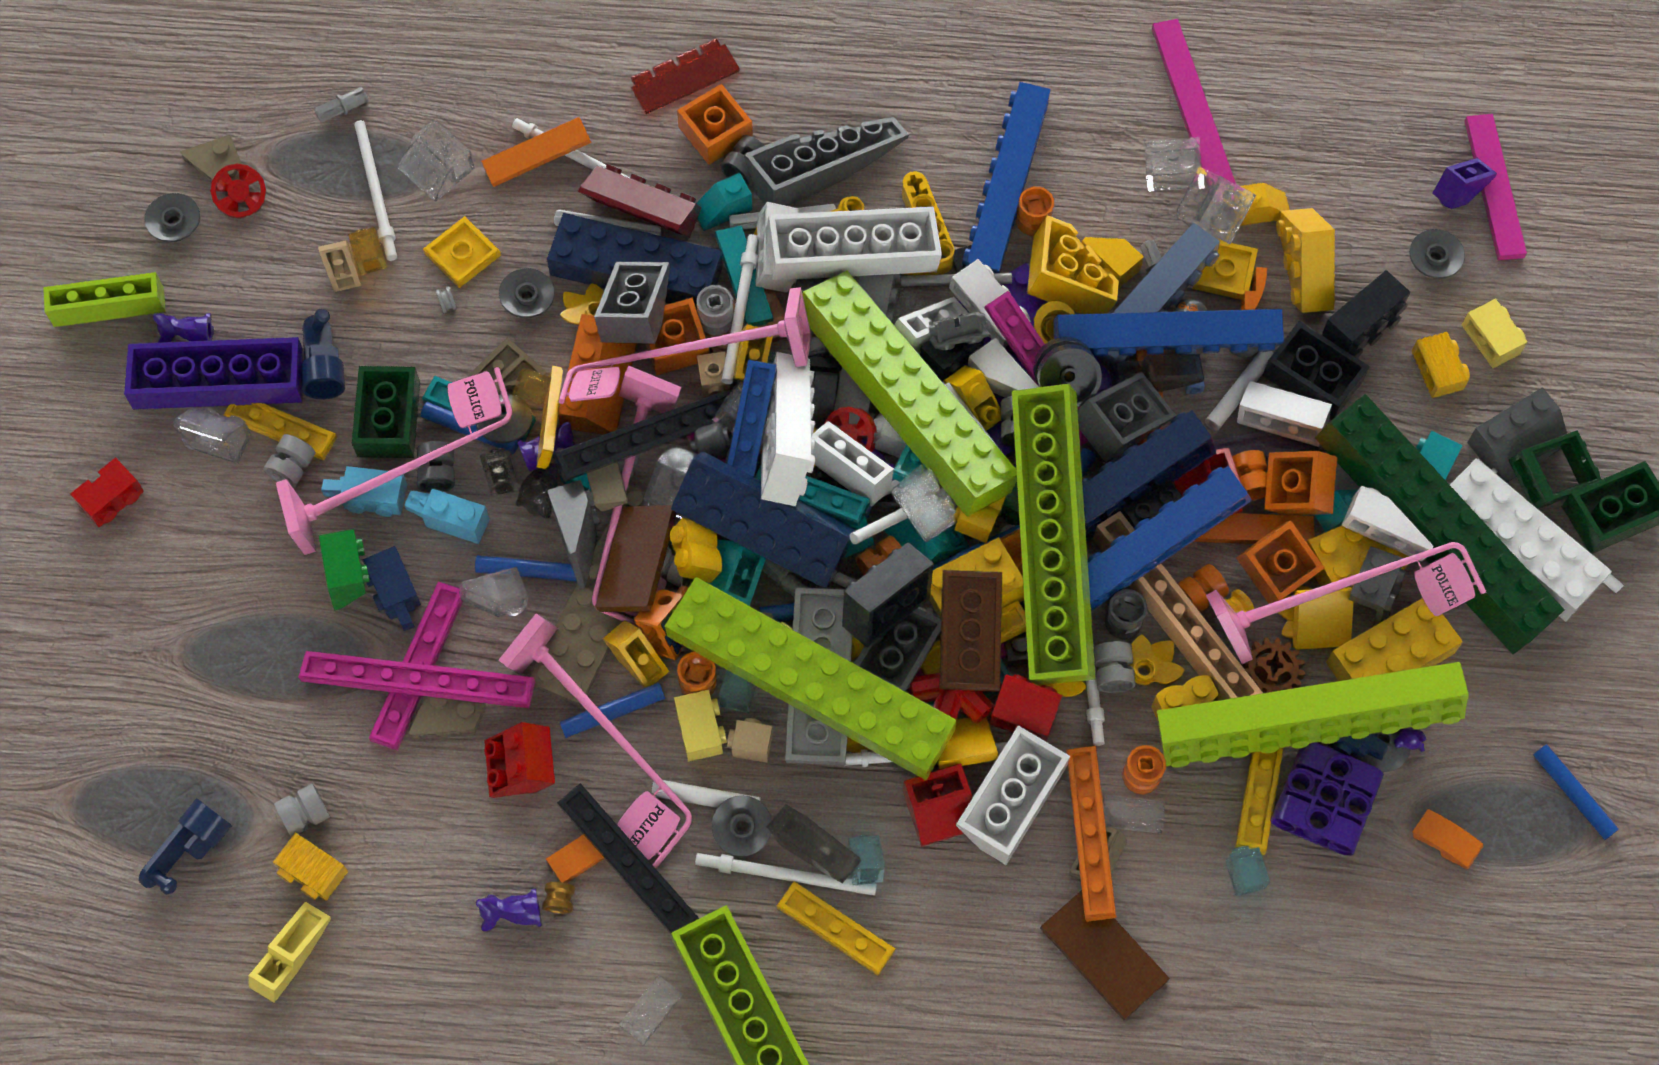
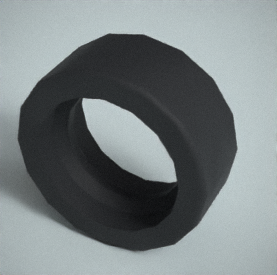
[811,371,839,425]

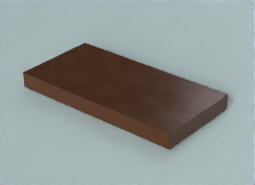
[595,505,677,612]
[939,570,1002,692]
[1040,890,1170,1020]

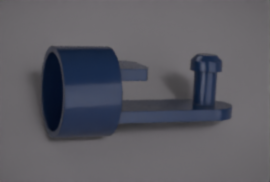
[301,309,345,400]
[139,798,232,895]

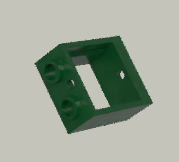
[1508,430,1602,509]

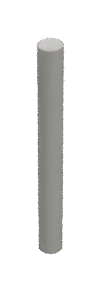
[901,273,1012,286]

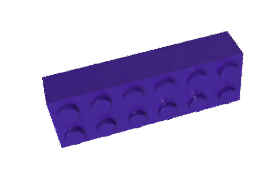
[124,337,304,410]

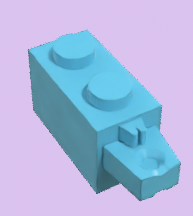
[321,466,407,517]
[405,489,490,544]

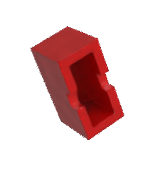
[70,457,144,527]

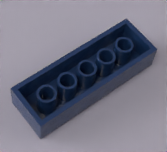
[547,213,723,310]
[1082,410,1216,542]
[671,452,857,589]

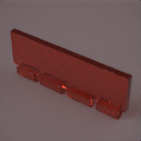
[631,38,740,114]

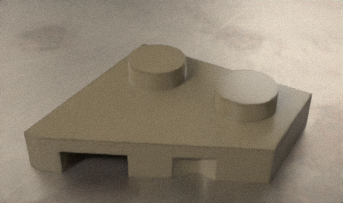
[180,134,241,180]
[469,337,547,394]
[408,696,487,739]

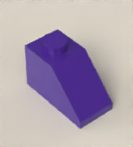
[1432,158,1497,209]

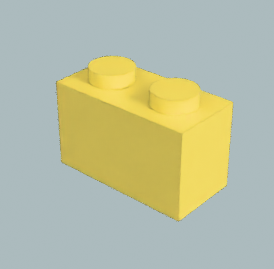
[1461,298,1527,368]
[674,690,727,762]

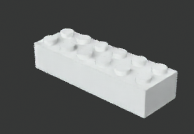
[765,207,942,281]
[761,352,815,506]
[1450,458,1612,622]

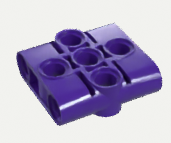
[1271,742,1384,856]

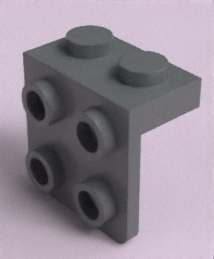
[1349,546,1406,627]

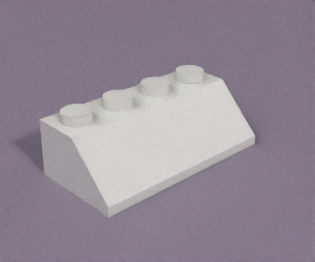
[956,726,1070,865]

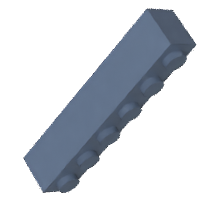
[1097,222,1220,370]

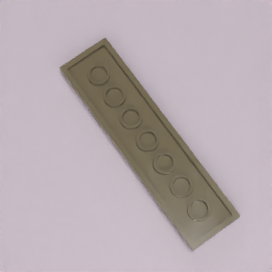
[529,484,678,707]

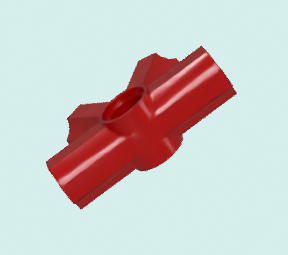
[909,672,1001,725]

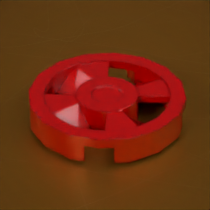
[210,163,266,219]
[824,406,877,452]

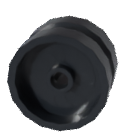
[1033,337,1102,407]

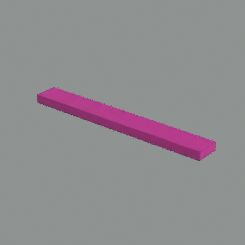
[1152,19,1237,206]
[298,651,535,708]

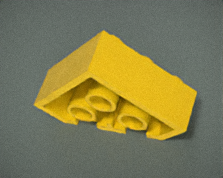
[1276,208,1335,313]
[1027,215,1119,314]

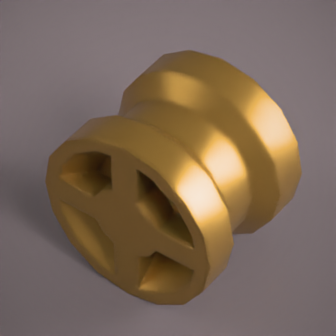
[542,882,575,914]

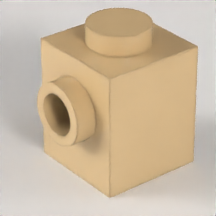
[697,352,730,398]
[727,718,773,763]

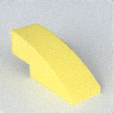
[248,902,331,1003]

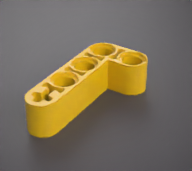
[902,171,955,275]

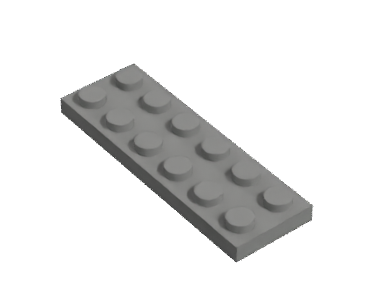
[785,588,852,765]

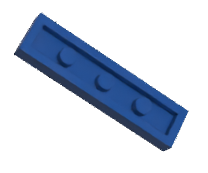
[727,360,777,478]

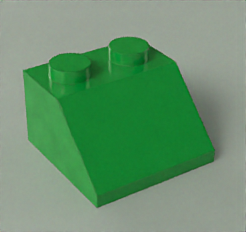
[319,529,370,611]

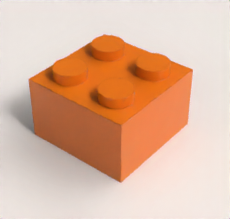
[677,83,753,165]
[646,298,709,376]
[1264,451,1337,515]
[1236,521,1325,604]

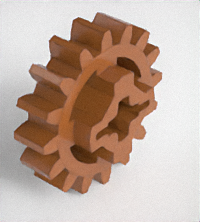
[1240,637,1305,693]

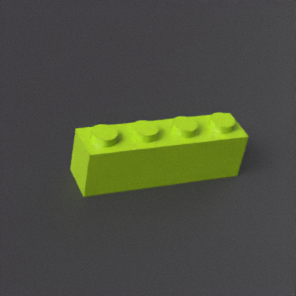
[43,272,166,327]

